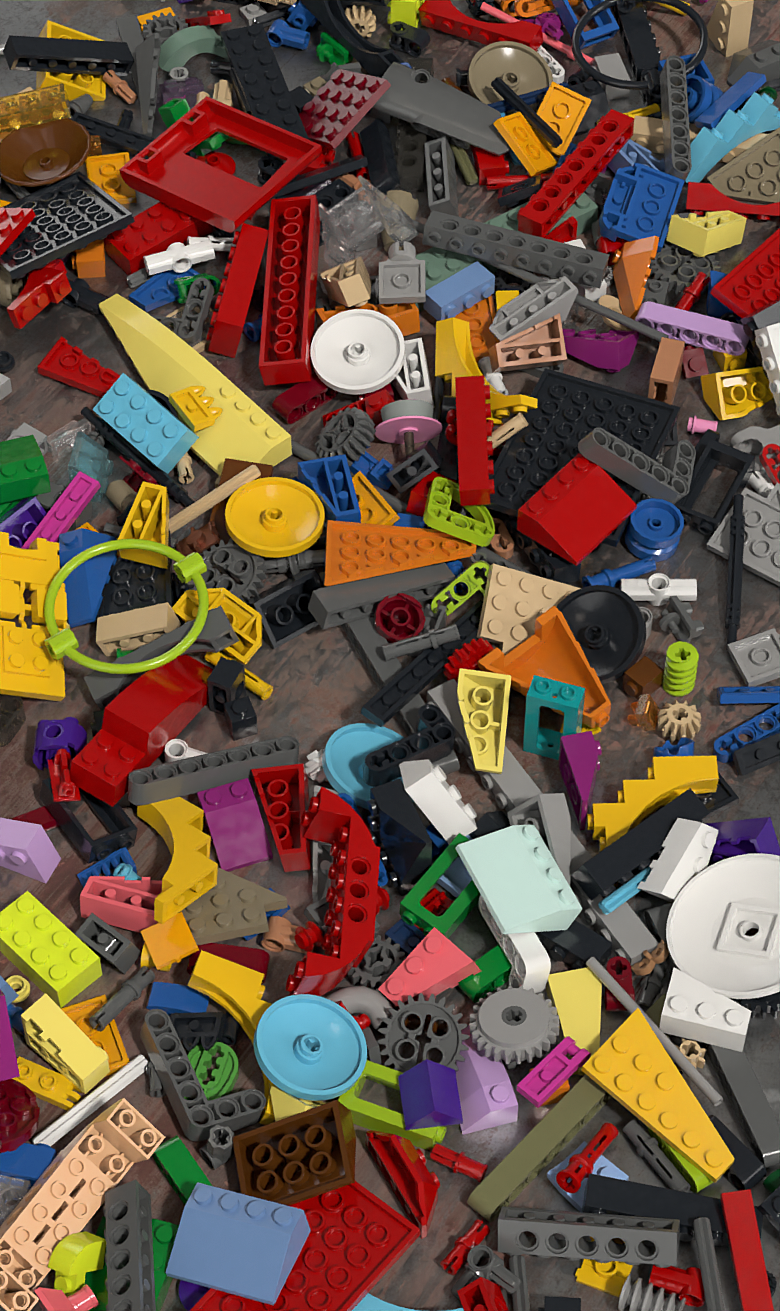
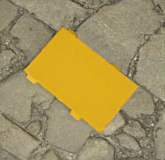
[575,1236,633,1297]

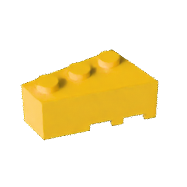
[118,481,169,569]

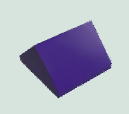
[398,1059,463,1130]

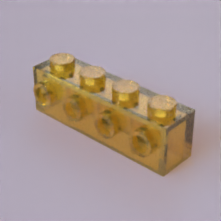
[0,83,71,133]

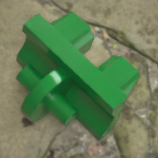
[316,32,353,66]

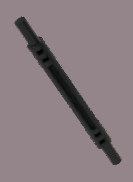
[81,407,195,507]
[725,494,745,650]

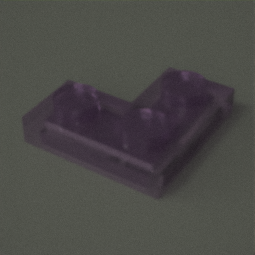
[159,77,204,103]

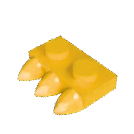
[169,386,223,432]

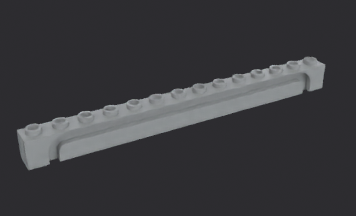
[426,678,659,972]

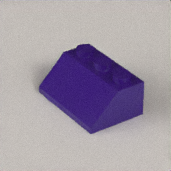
[0,497,47,548]

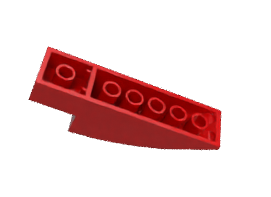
[70,654,213,807]

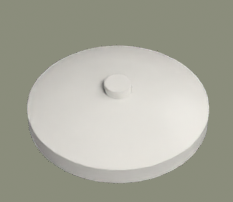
[310,309,405,394]

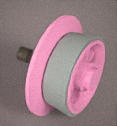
[375,399,442,456]

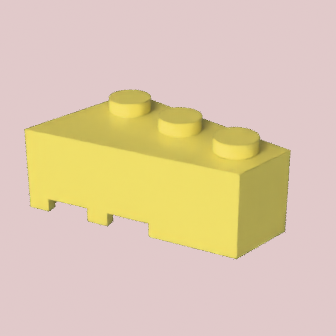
[666,210,747,257]
[21,993,110,1094]

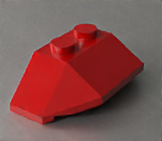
[366,1130,440,1239]

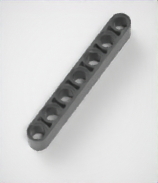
[660,55,692,182]
[128,736,300,806]

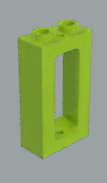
[338,1060,446,1151]

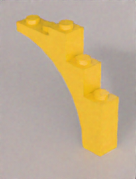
[435,317,537,427]
[587,756,719,887]
[187,950,277,1125]

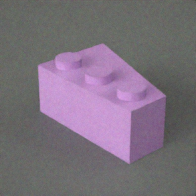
[0,818,61,883]

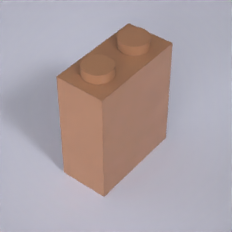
[648,337,685,405]

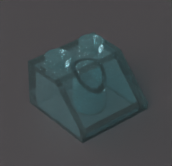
[68,432,113,503]

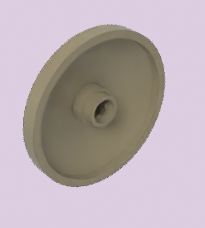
[467,41,553,116]

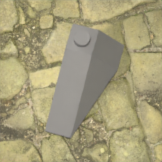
[507,793,571,886]

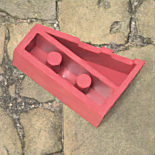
[80,876,162,933]
[378,927,481,1009]

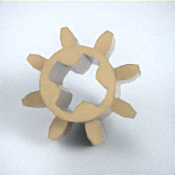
[672,1038,706,1073]

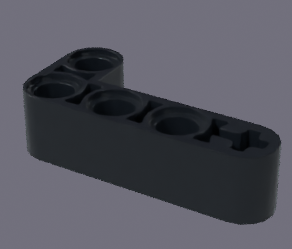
[434,396,459,484]
[363,704,456,787]

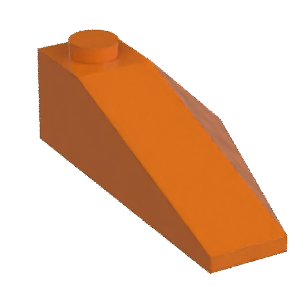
[612,236,659,320]

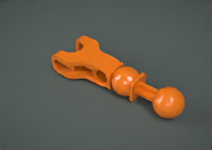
[500,0,583,17]

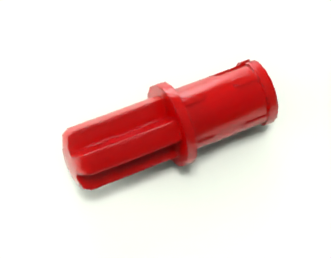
[430,1144,488,1183]

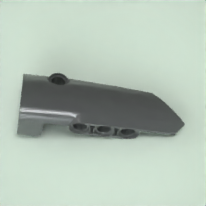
[370,62,512,156]

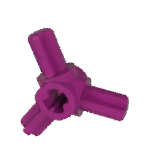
[518,12,564,40]

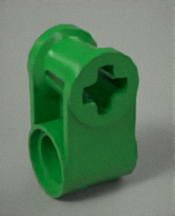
[174,273,221,304]

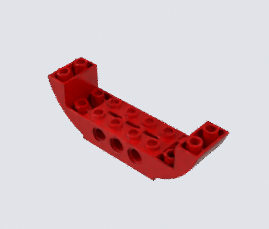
[286,787,380,996]

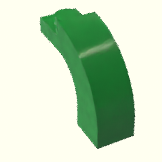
[158,98,228,156]

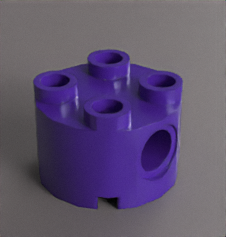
[32,717,88,771]

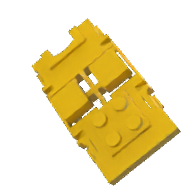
[0,532,67,701]

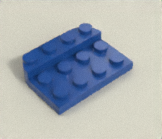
[599,163,685,253]

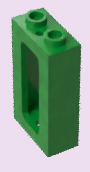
[399,833,481,939]

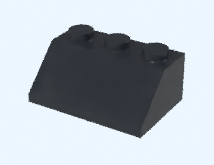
[536,79,610,137]
[245,570,324,649]

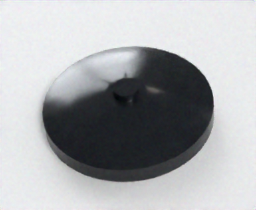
[557,585,646,684]

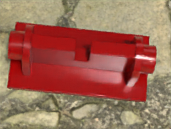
[47,749,81,802]

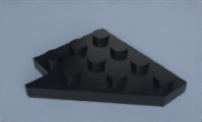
[98,530,174,617]

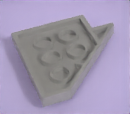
[706,483,780,586]

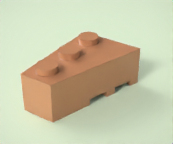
[489,313,567,373]

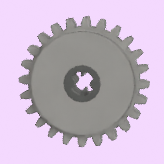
[469,986,559,1064]

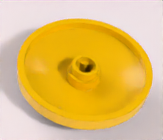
[225,477,325,558]

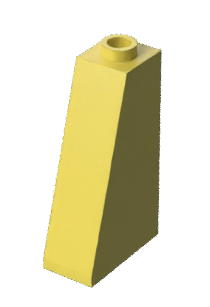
[546,967,602,1076]

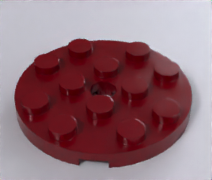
[0,1079,40,1153]

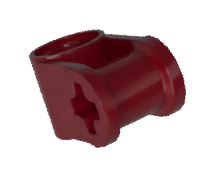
[605,956,635,1012]

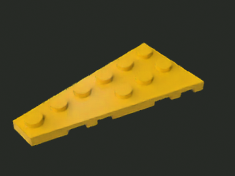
[582,1008,735,1183]

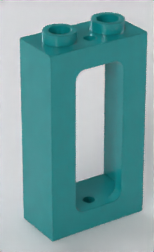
[523,675,585,760]

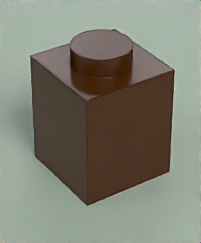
[623,656,664,703]

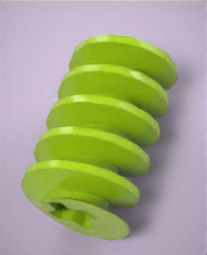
[662,641,699,697]

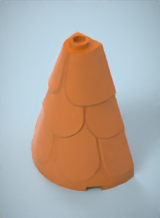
[478,606,611,728]

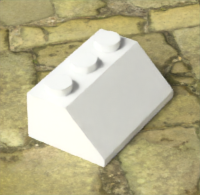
[399,759,477,844]

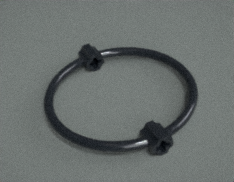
[571,0,709,99]

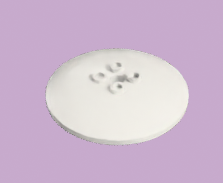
[666,853,780,999]

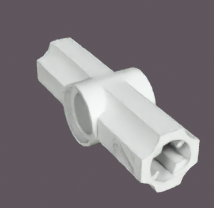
[143,240,215,275]
[620,573,697,606]

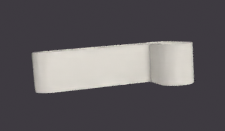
[479,896,551,993]

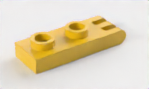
[12,1056,83,1111]

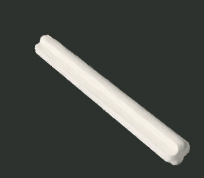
[32,1055,149,1146]

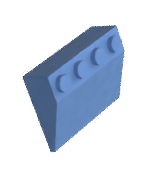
[165,1182,311,1306]

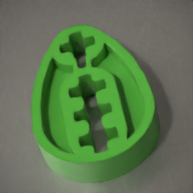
[183,1042,239,1101]

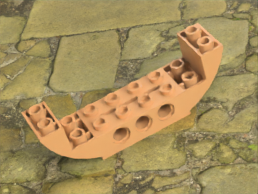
[0,1098,165,1311]

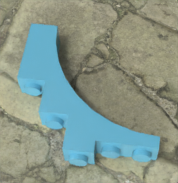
[685,92,780,183]

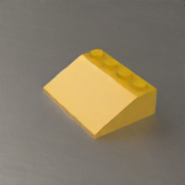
[36,20,106,102]

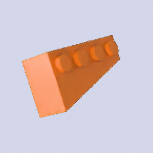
[316,302,420,337]

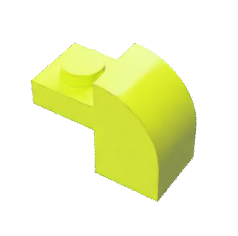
[48,1231,106,1297]

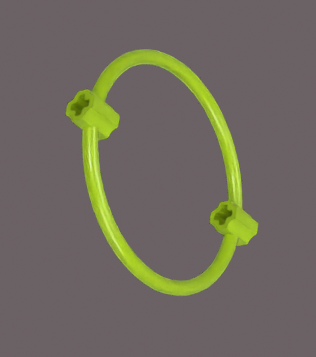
[44,539,209,674]

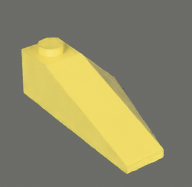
[457,668,511,774]

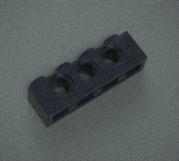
[505,515,581,584]

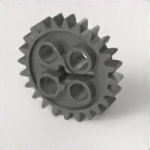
[649,243,721,294]
[187,538,267,602]
[378,993,470,1073]

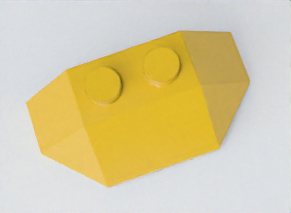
[172,588,262,665]

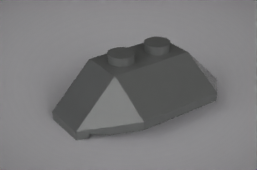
[727,40,780,87]

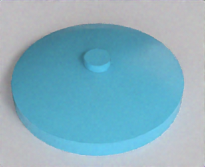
[322,723,414,809]
[254,994,367,1101]

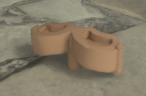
[631,940,669,976]

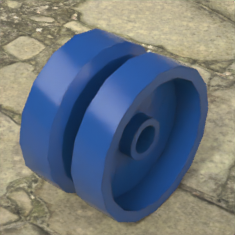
[686,74,723,124]
[625,498,684,562]

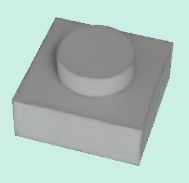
[239,2,267,26]

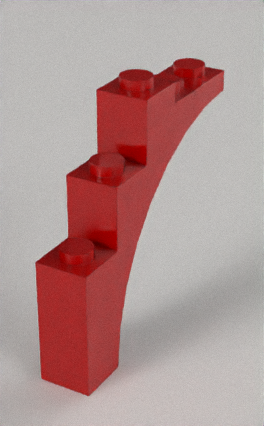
[7,259,72,329]

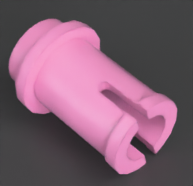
[687,416,718,434]

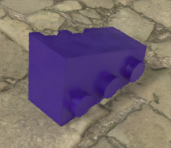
[706,817,780,867]

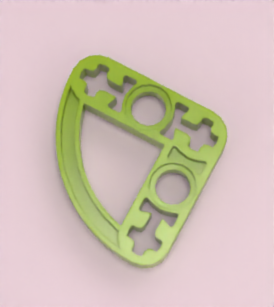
[423,477,495,547]

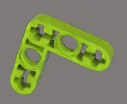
[431,560,490,616]

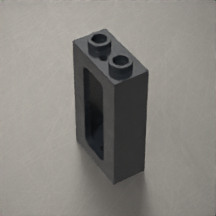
[674,439,755,535]
[39,778,138,864]

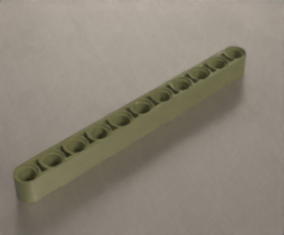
[467,994,671,1222]

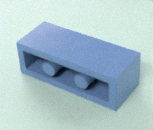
[424,261,495,321]

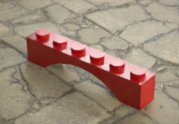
[419,0,543,51]
[685,182,780,221]

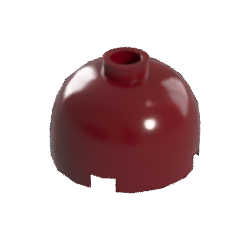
[374,593,426,643]

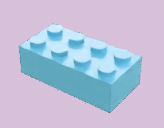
[92,373,199,474]

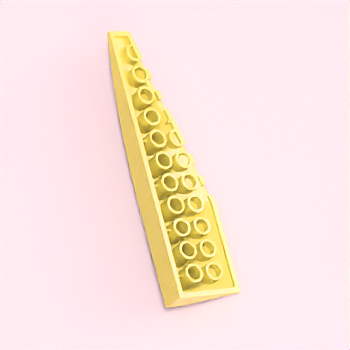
[98,293,292,477]

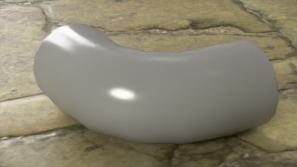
[326,986,395,1031]

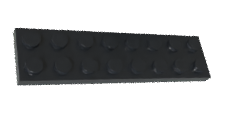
[220,23,309,158]

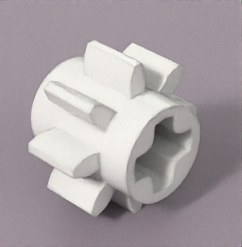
[305,749,328,783]

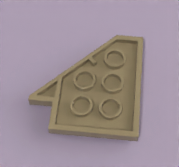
[707,127,780,204]
[181,867,288,946]

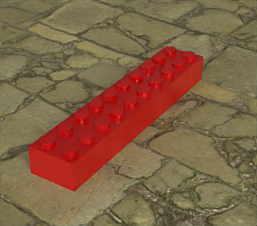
[259,195,321,386]

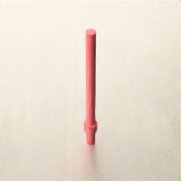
[480,2,594,65]

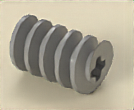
[618,1273,686,1311]

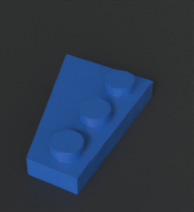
[129,268,209,312]

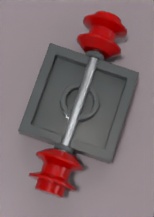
[294,886,390,952]

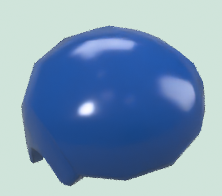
[653,737,695,757]

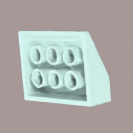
[455,824,582,934]

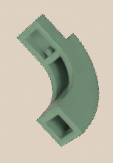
[159,26,228,72]

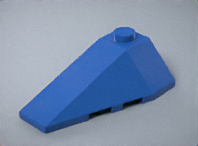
[59,528,117,628]

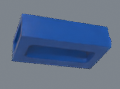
[551,0,620,49]

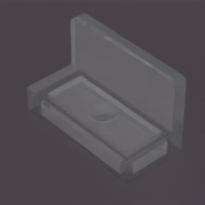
[46,418,91,462]

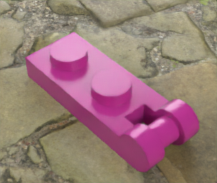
[516,1036,591,1108]

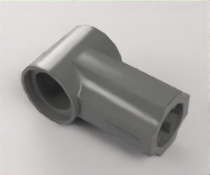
[199,1125,235,1171]

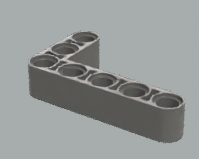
[578,428,696,505]
[140,1009,266,1142]

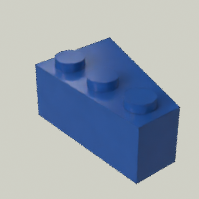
[297,454,361,523]

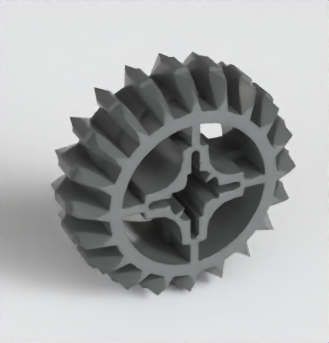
[315,407,376,466]

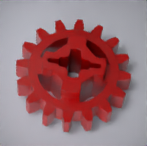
[443,638,494,684]

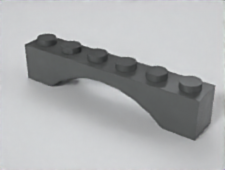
[84,605,239,710]

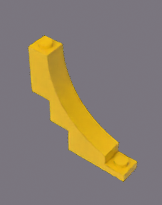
[137,797,218,924]

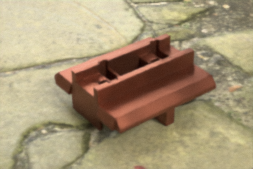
[176,521,220,557]

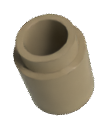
[106,479,137,513]

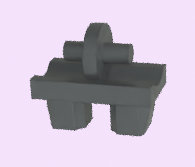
[659,595,704,643]

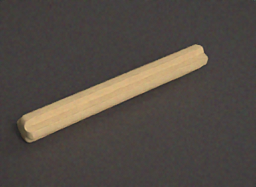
[169,465,261,534]

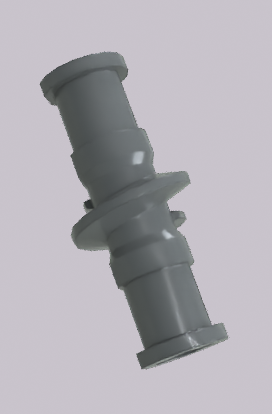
[263,549,326,576]

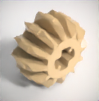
[345,5,376,38]
[657,699,701,743]

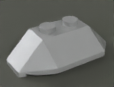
[489,276,578,342]

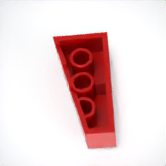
[251,763,311,872]

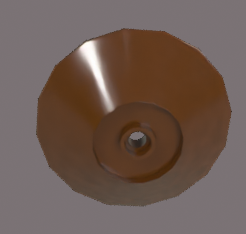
[0,117,91,187]

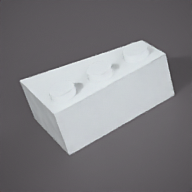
[391,338,434,408]
[637,818,719,903]
[659,967,751,1052]

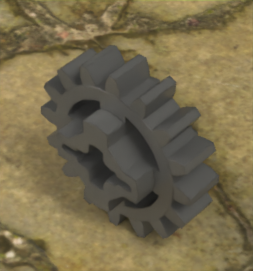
[143,12,188,45]
[347,935,405,990]

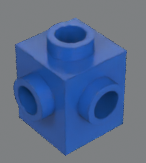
[286,0,318,31]

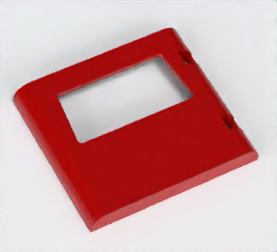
[119,96,322,233]

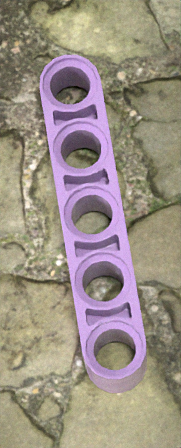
[635,301,749,356]

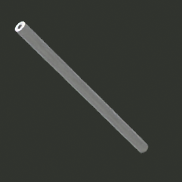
[586,957,723,1106]

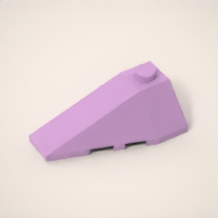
[456,1025,518,1135]

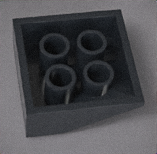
[367,779,432,896]

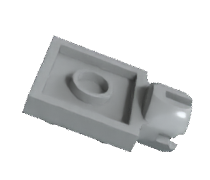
[379,241,426,304]
[728,628,780,686]

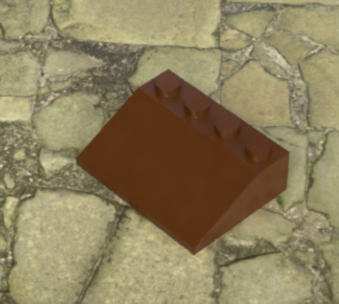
[233,1100,356,1206]

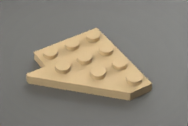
[477,564,581,656]

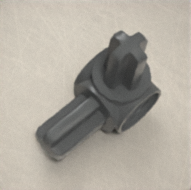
[451,1245,521,1300]

